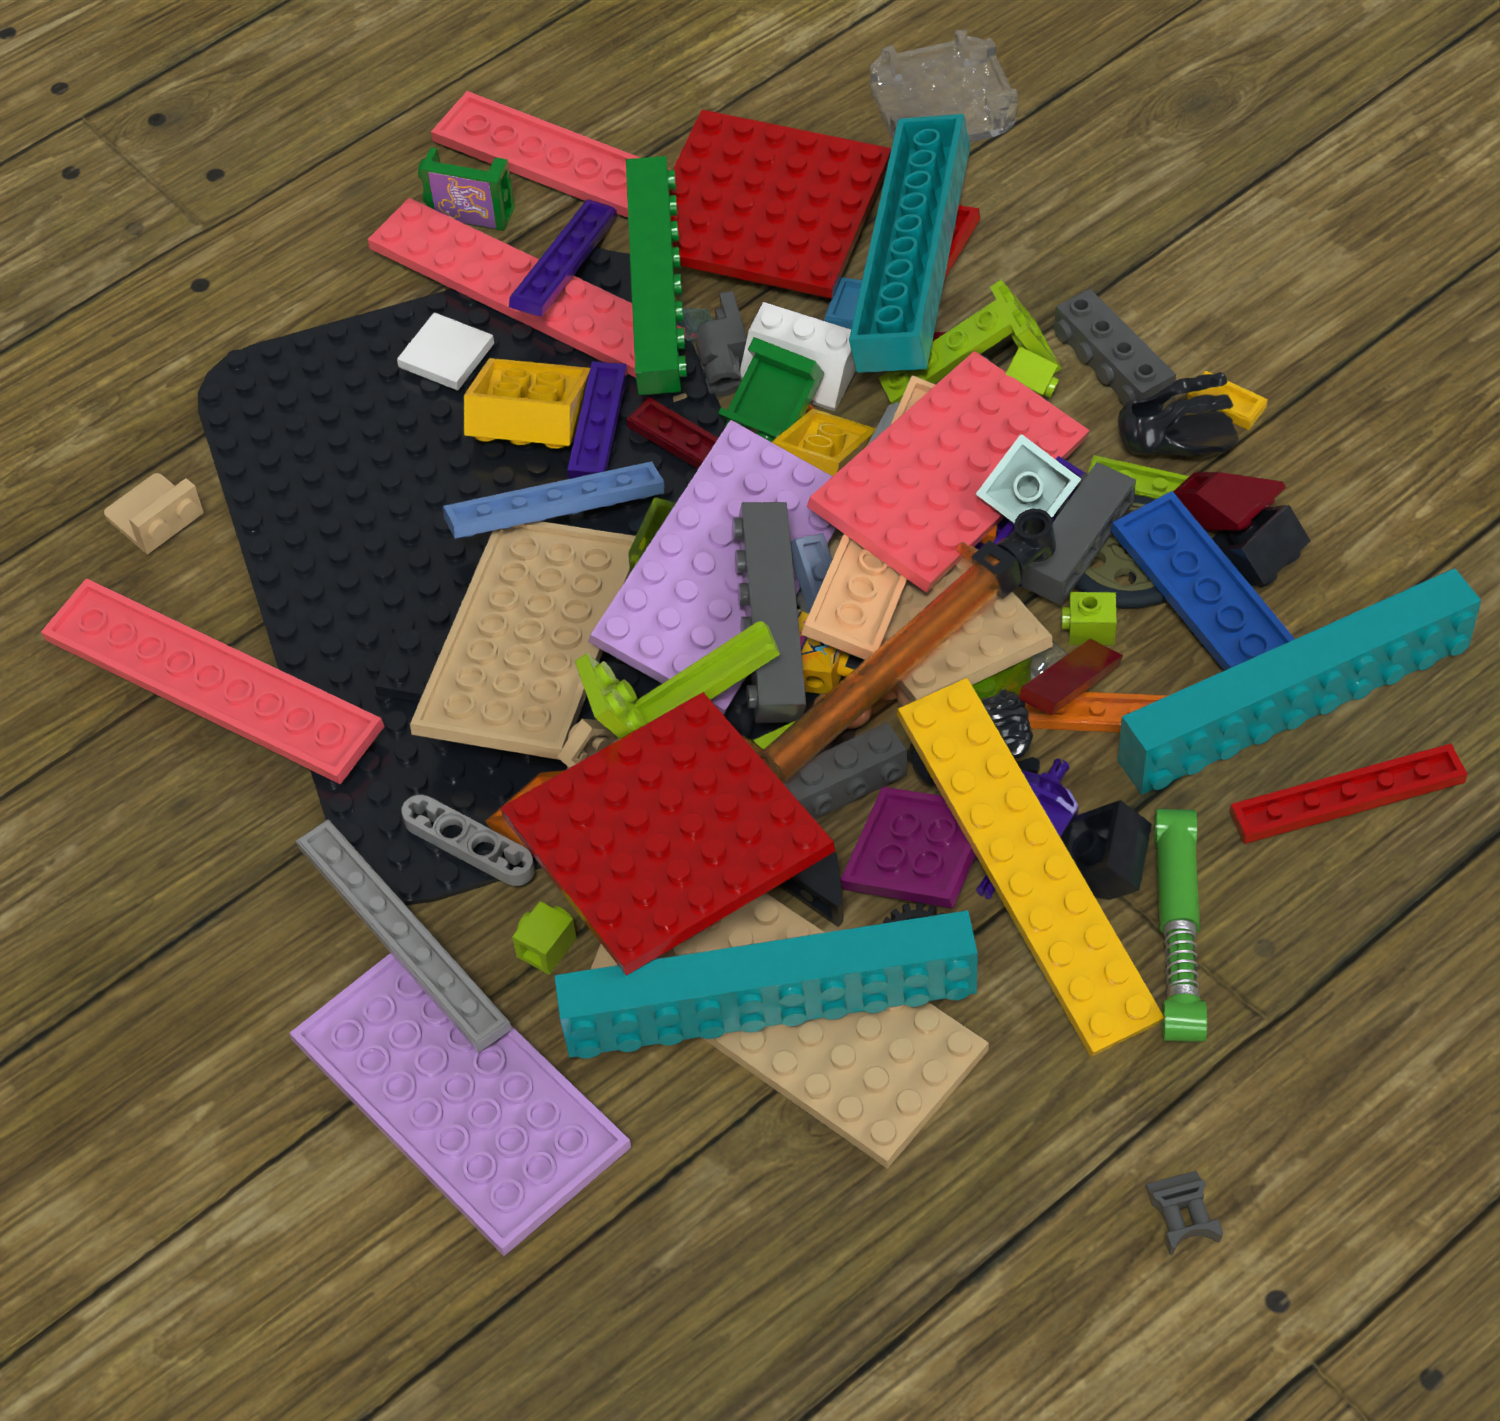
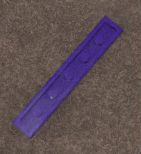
[509,200,617,317]

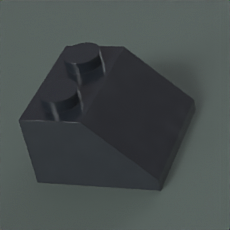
[1212,505,1311,588]
[1061,800,1152,900]

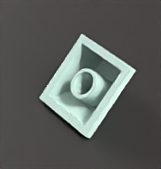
[976,434,1081,523]

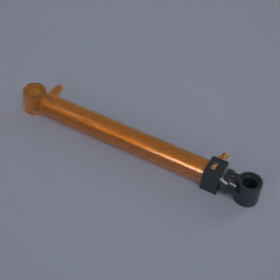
[742,509,1056,784]

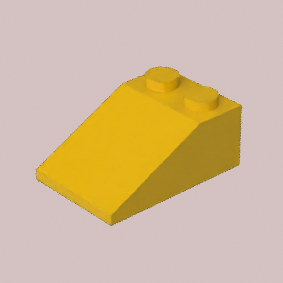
[772,408,876,476]

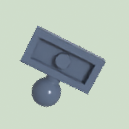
[791,533,833,613]

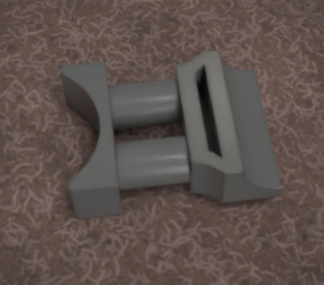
[1146,1171,1223,1255]

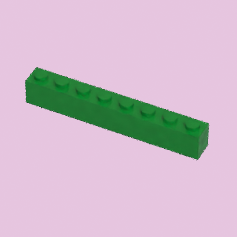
[626,156,687,395]

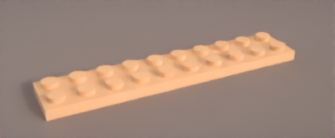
[801,375,935,663]

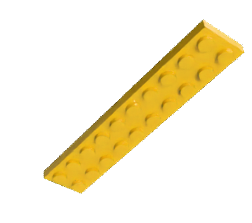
[896,678,1164,1057]

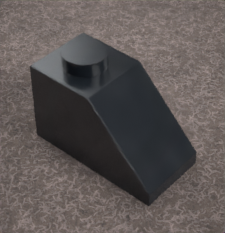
[778,852,843,927]

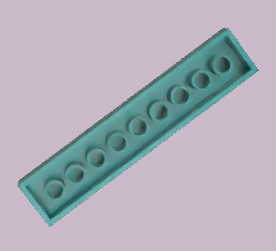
[849,114,970,373]
[1117,568,1481,795]
[555,910,978,1059]

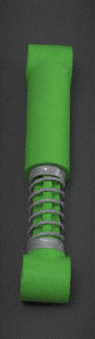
[1154,809,1206,1042]

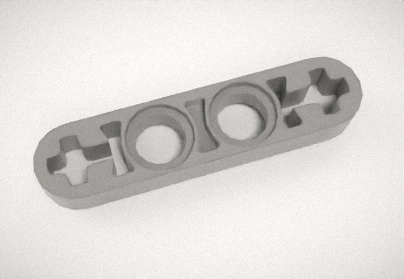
[402,795,535,886]

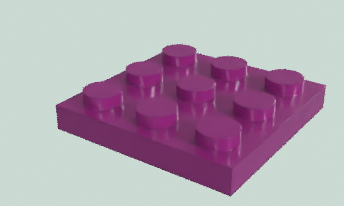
[840,787,975,908]

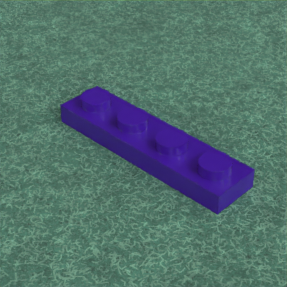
[567,361,628,479]

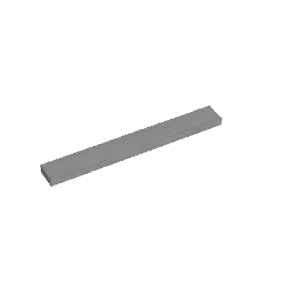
[296,819,512,1053]

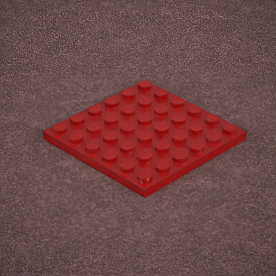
[670,109,892,299]
[500,692,835,976]

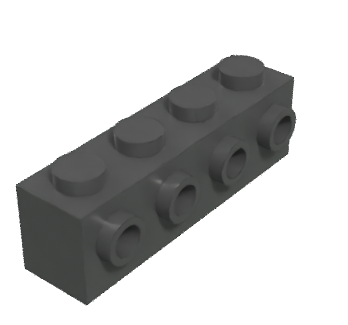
[1054,289,1176,405]
[1022,462,1136,605]
[775,722,907,819]

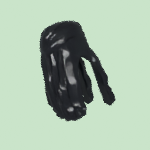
[1118,372,1239,457]
[909,689,1040,788]

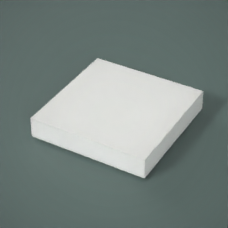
[397,312,494,390]

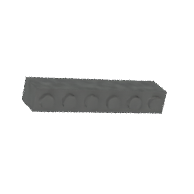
[732,502,806,723]

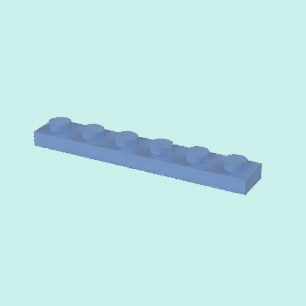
[443,461,664,539]

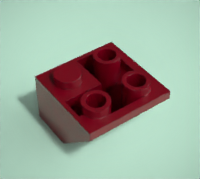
[1173,472,1286,532]

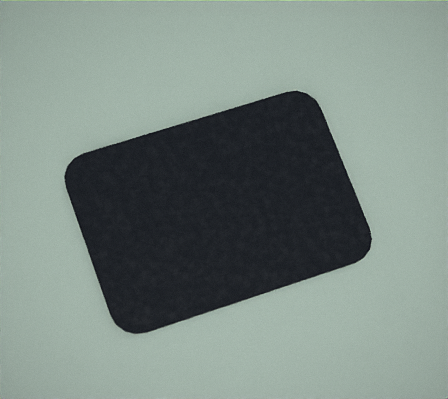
[198,248,858,906]

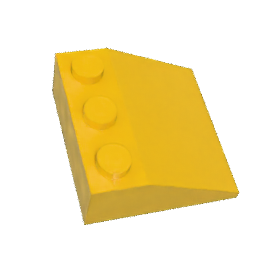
[464,358,590,448]

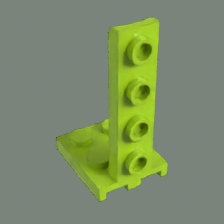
[879,279,1062,404]
[575,621,780,739]

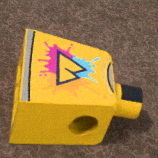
[797,610,867,694]

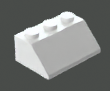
[740,302,856,412]

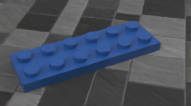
[1110,491,1295,671]

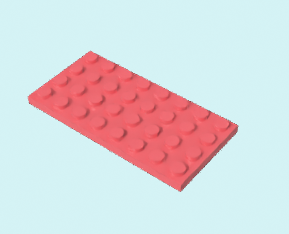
[806,351,1090,593]

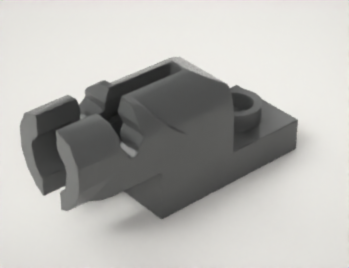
[696,291,747,397]

